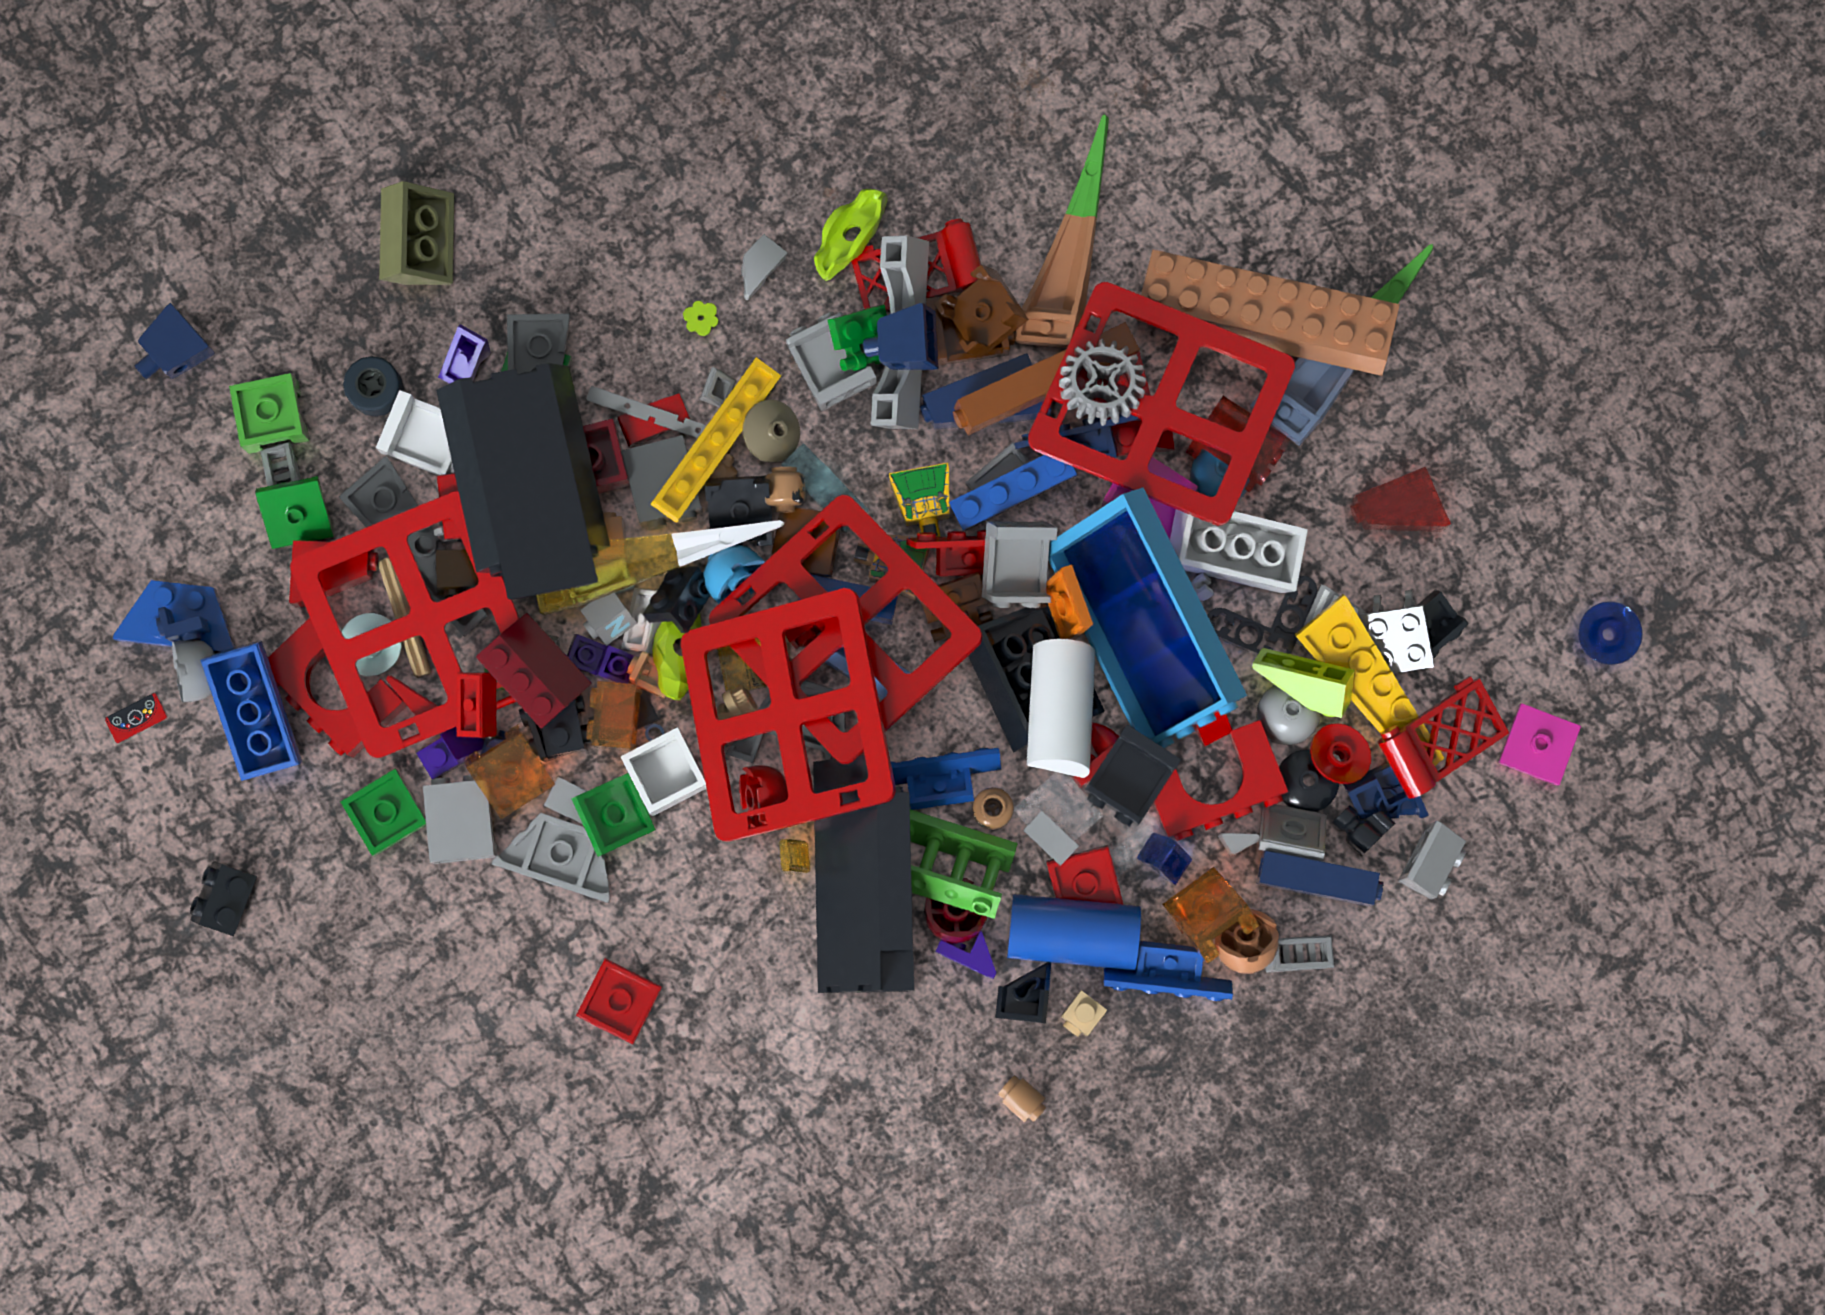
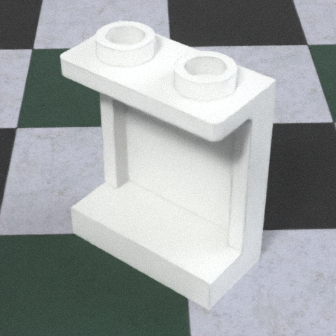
[376,390,454,476]

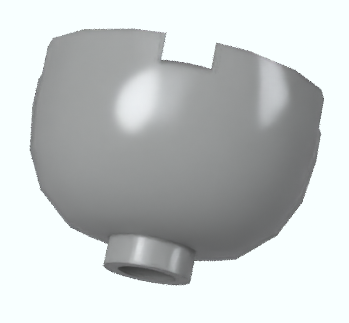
[172,639,214,703]
[1256,685,1320,746]

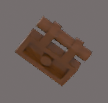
[920,572,993,642]

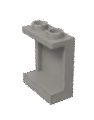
[786,312,877,412]
[981,521,1057,608]
[423,774,498,864]

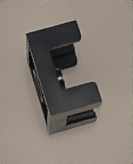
[705,475,774,546]

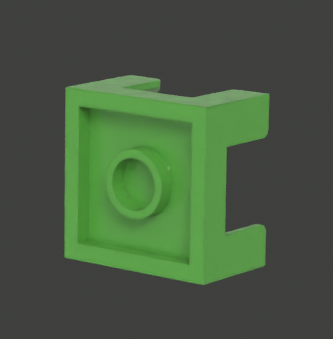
[229,373,310,454]

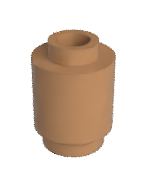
[998,1075,1046,1123]

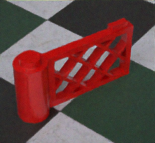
[851,218,981,312]
[1378,676,1509,799]

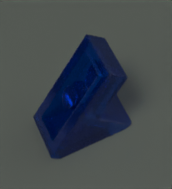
[1137,832,1192,886]

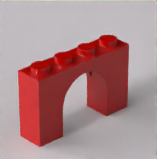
[268,618,407,758]
[1153,720,1288,842]

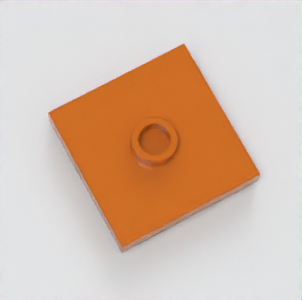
[1046,565,1093,640]

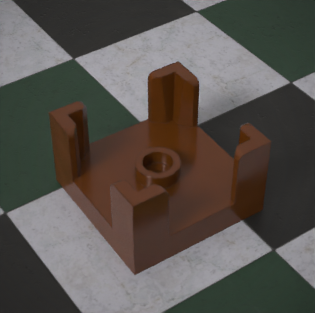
[934,264,1029,358]

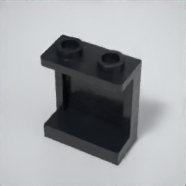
[1084,724,1182,827]

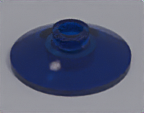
[1578,602,1643,665]

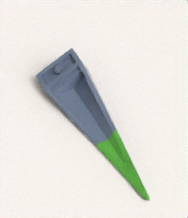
[1250,244,1433,446]

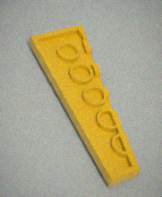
[1295,594,1444,766]

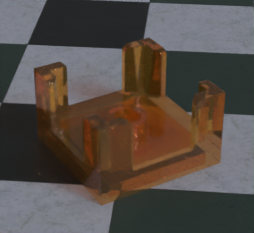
[464,724,555,819]
[1162,867,1259,964]

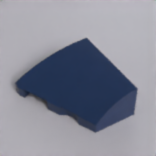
[1343,762,1429,819]

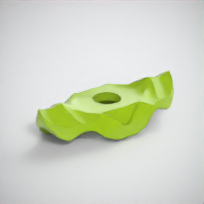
[814,188,888,281]
[652,613,702,701]

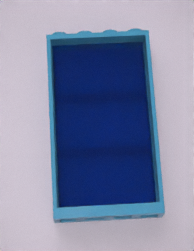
[1048,488,1247,748]

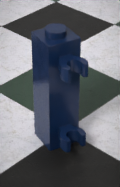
[1256,851,1384,906]

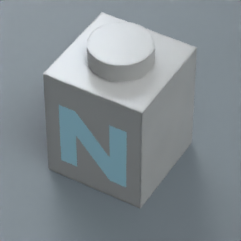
[580,588,637,646]

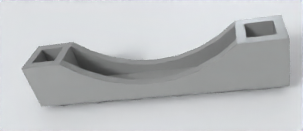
[871,236,929,429]

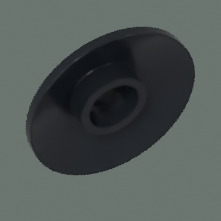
[1279,750,1339,812]

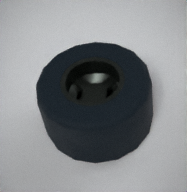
[343,356,404,417]

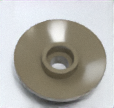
[743,400,800,463]

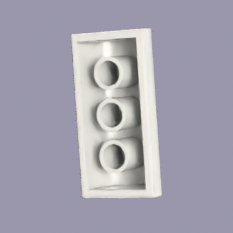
[1027,639,1095,778]

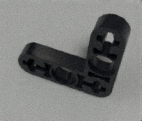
[1207,576,1318,656]

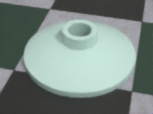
[342,613,402,676]

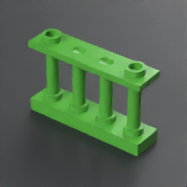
[910,809,1018,919]

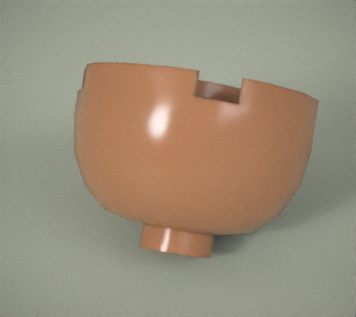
[1215,909,1279,974]

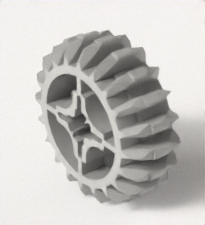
[1059,339,1146,426]

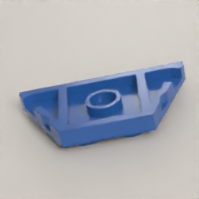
[113,580,235,652]

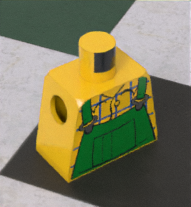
[889,463,950,537]

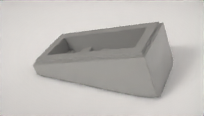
[260,441,301,486]
[1265,935,1334,973]

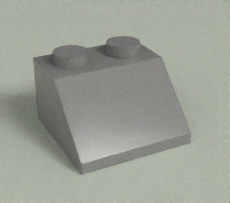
[1398,821,1466,900]

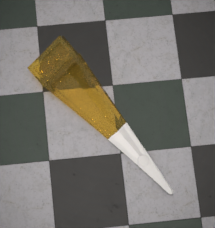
[536,520,785,615]

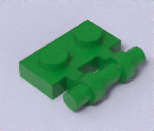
[827,304,887,371]

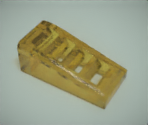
[779,839,810,875]

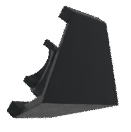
[995,962,1051,1024]

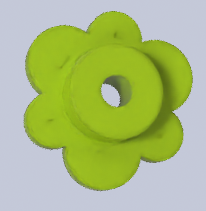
[683,301,718,336]

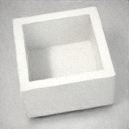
[620,727,707,816]

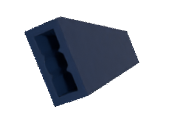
[920,353,1051,430]

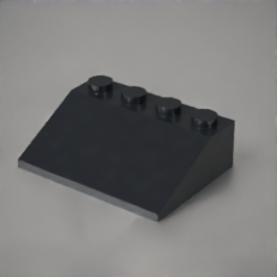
[968,603,1105,753]

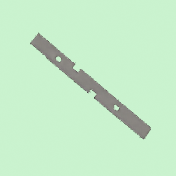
[586,386,707,438]

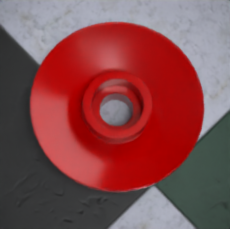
[1310,723,1372,784]

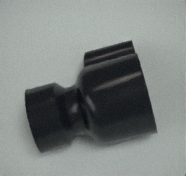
[1332,805,1396,857]

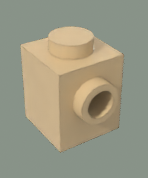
[1061,990,1107,1037]

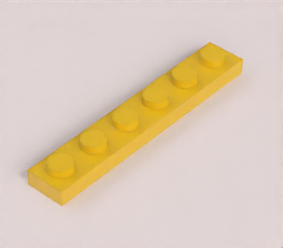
[651,357,781,523]

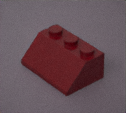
[476,613,592,729]

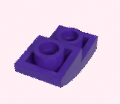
[567,634,638,686]

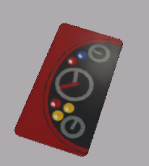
[105,693,167,743]

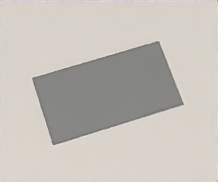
[1023,811,1079,866]

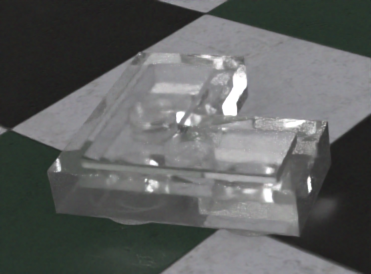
[1103,806,1167,878]

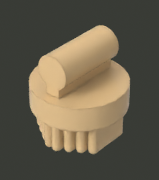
[717,684,757,720]

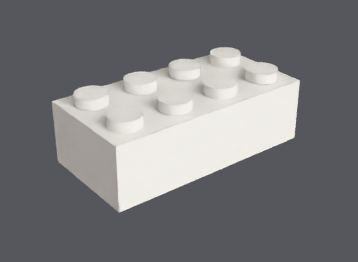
[1170,509,1308,593]

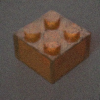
[587,681,642,751]

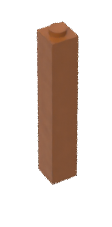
[953,322,1140,436]

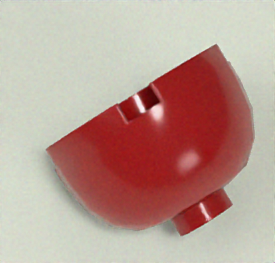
[739,765,788,827]

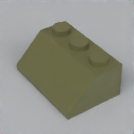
[379,181,454,285]

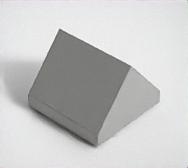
[699,367,736,407]

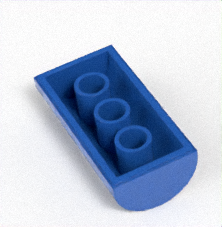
[200,641,303,781]
[1007,894,1141,971]

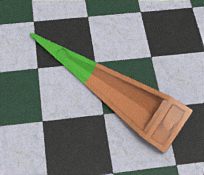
[1014,114,1109,348]

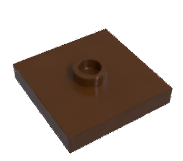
[771,507,841,577]

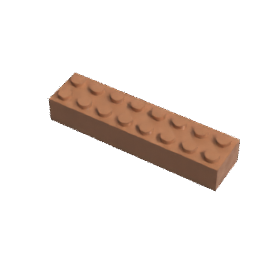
[1137,249,1400,376]

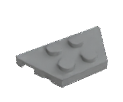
[492,813,611,903]

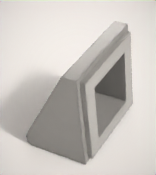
[1218,833,1260,856]

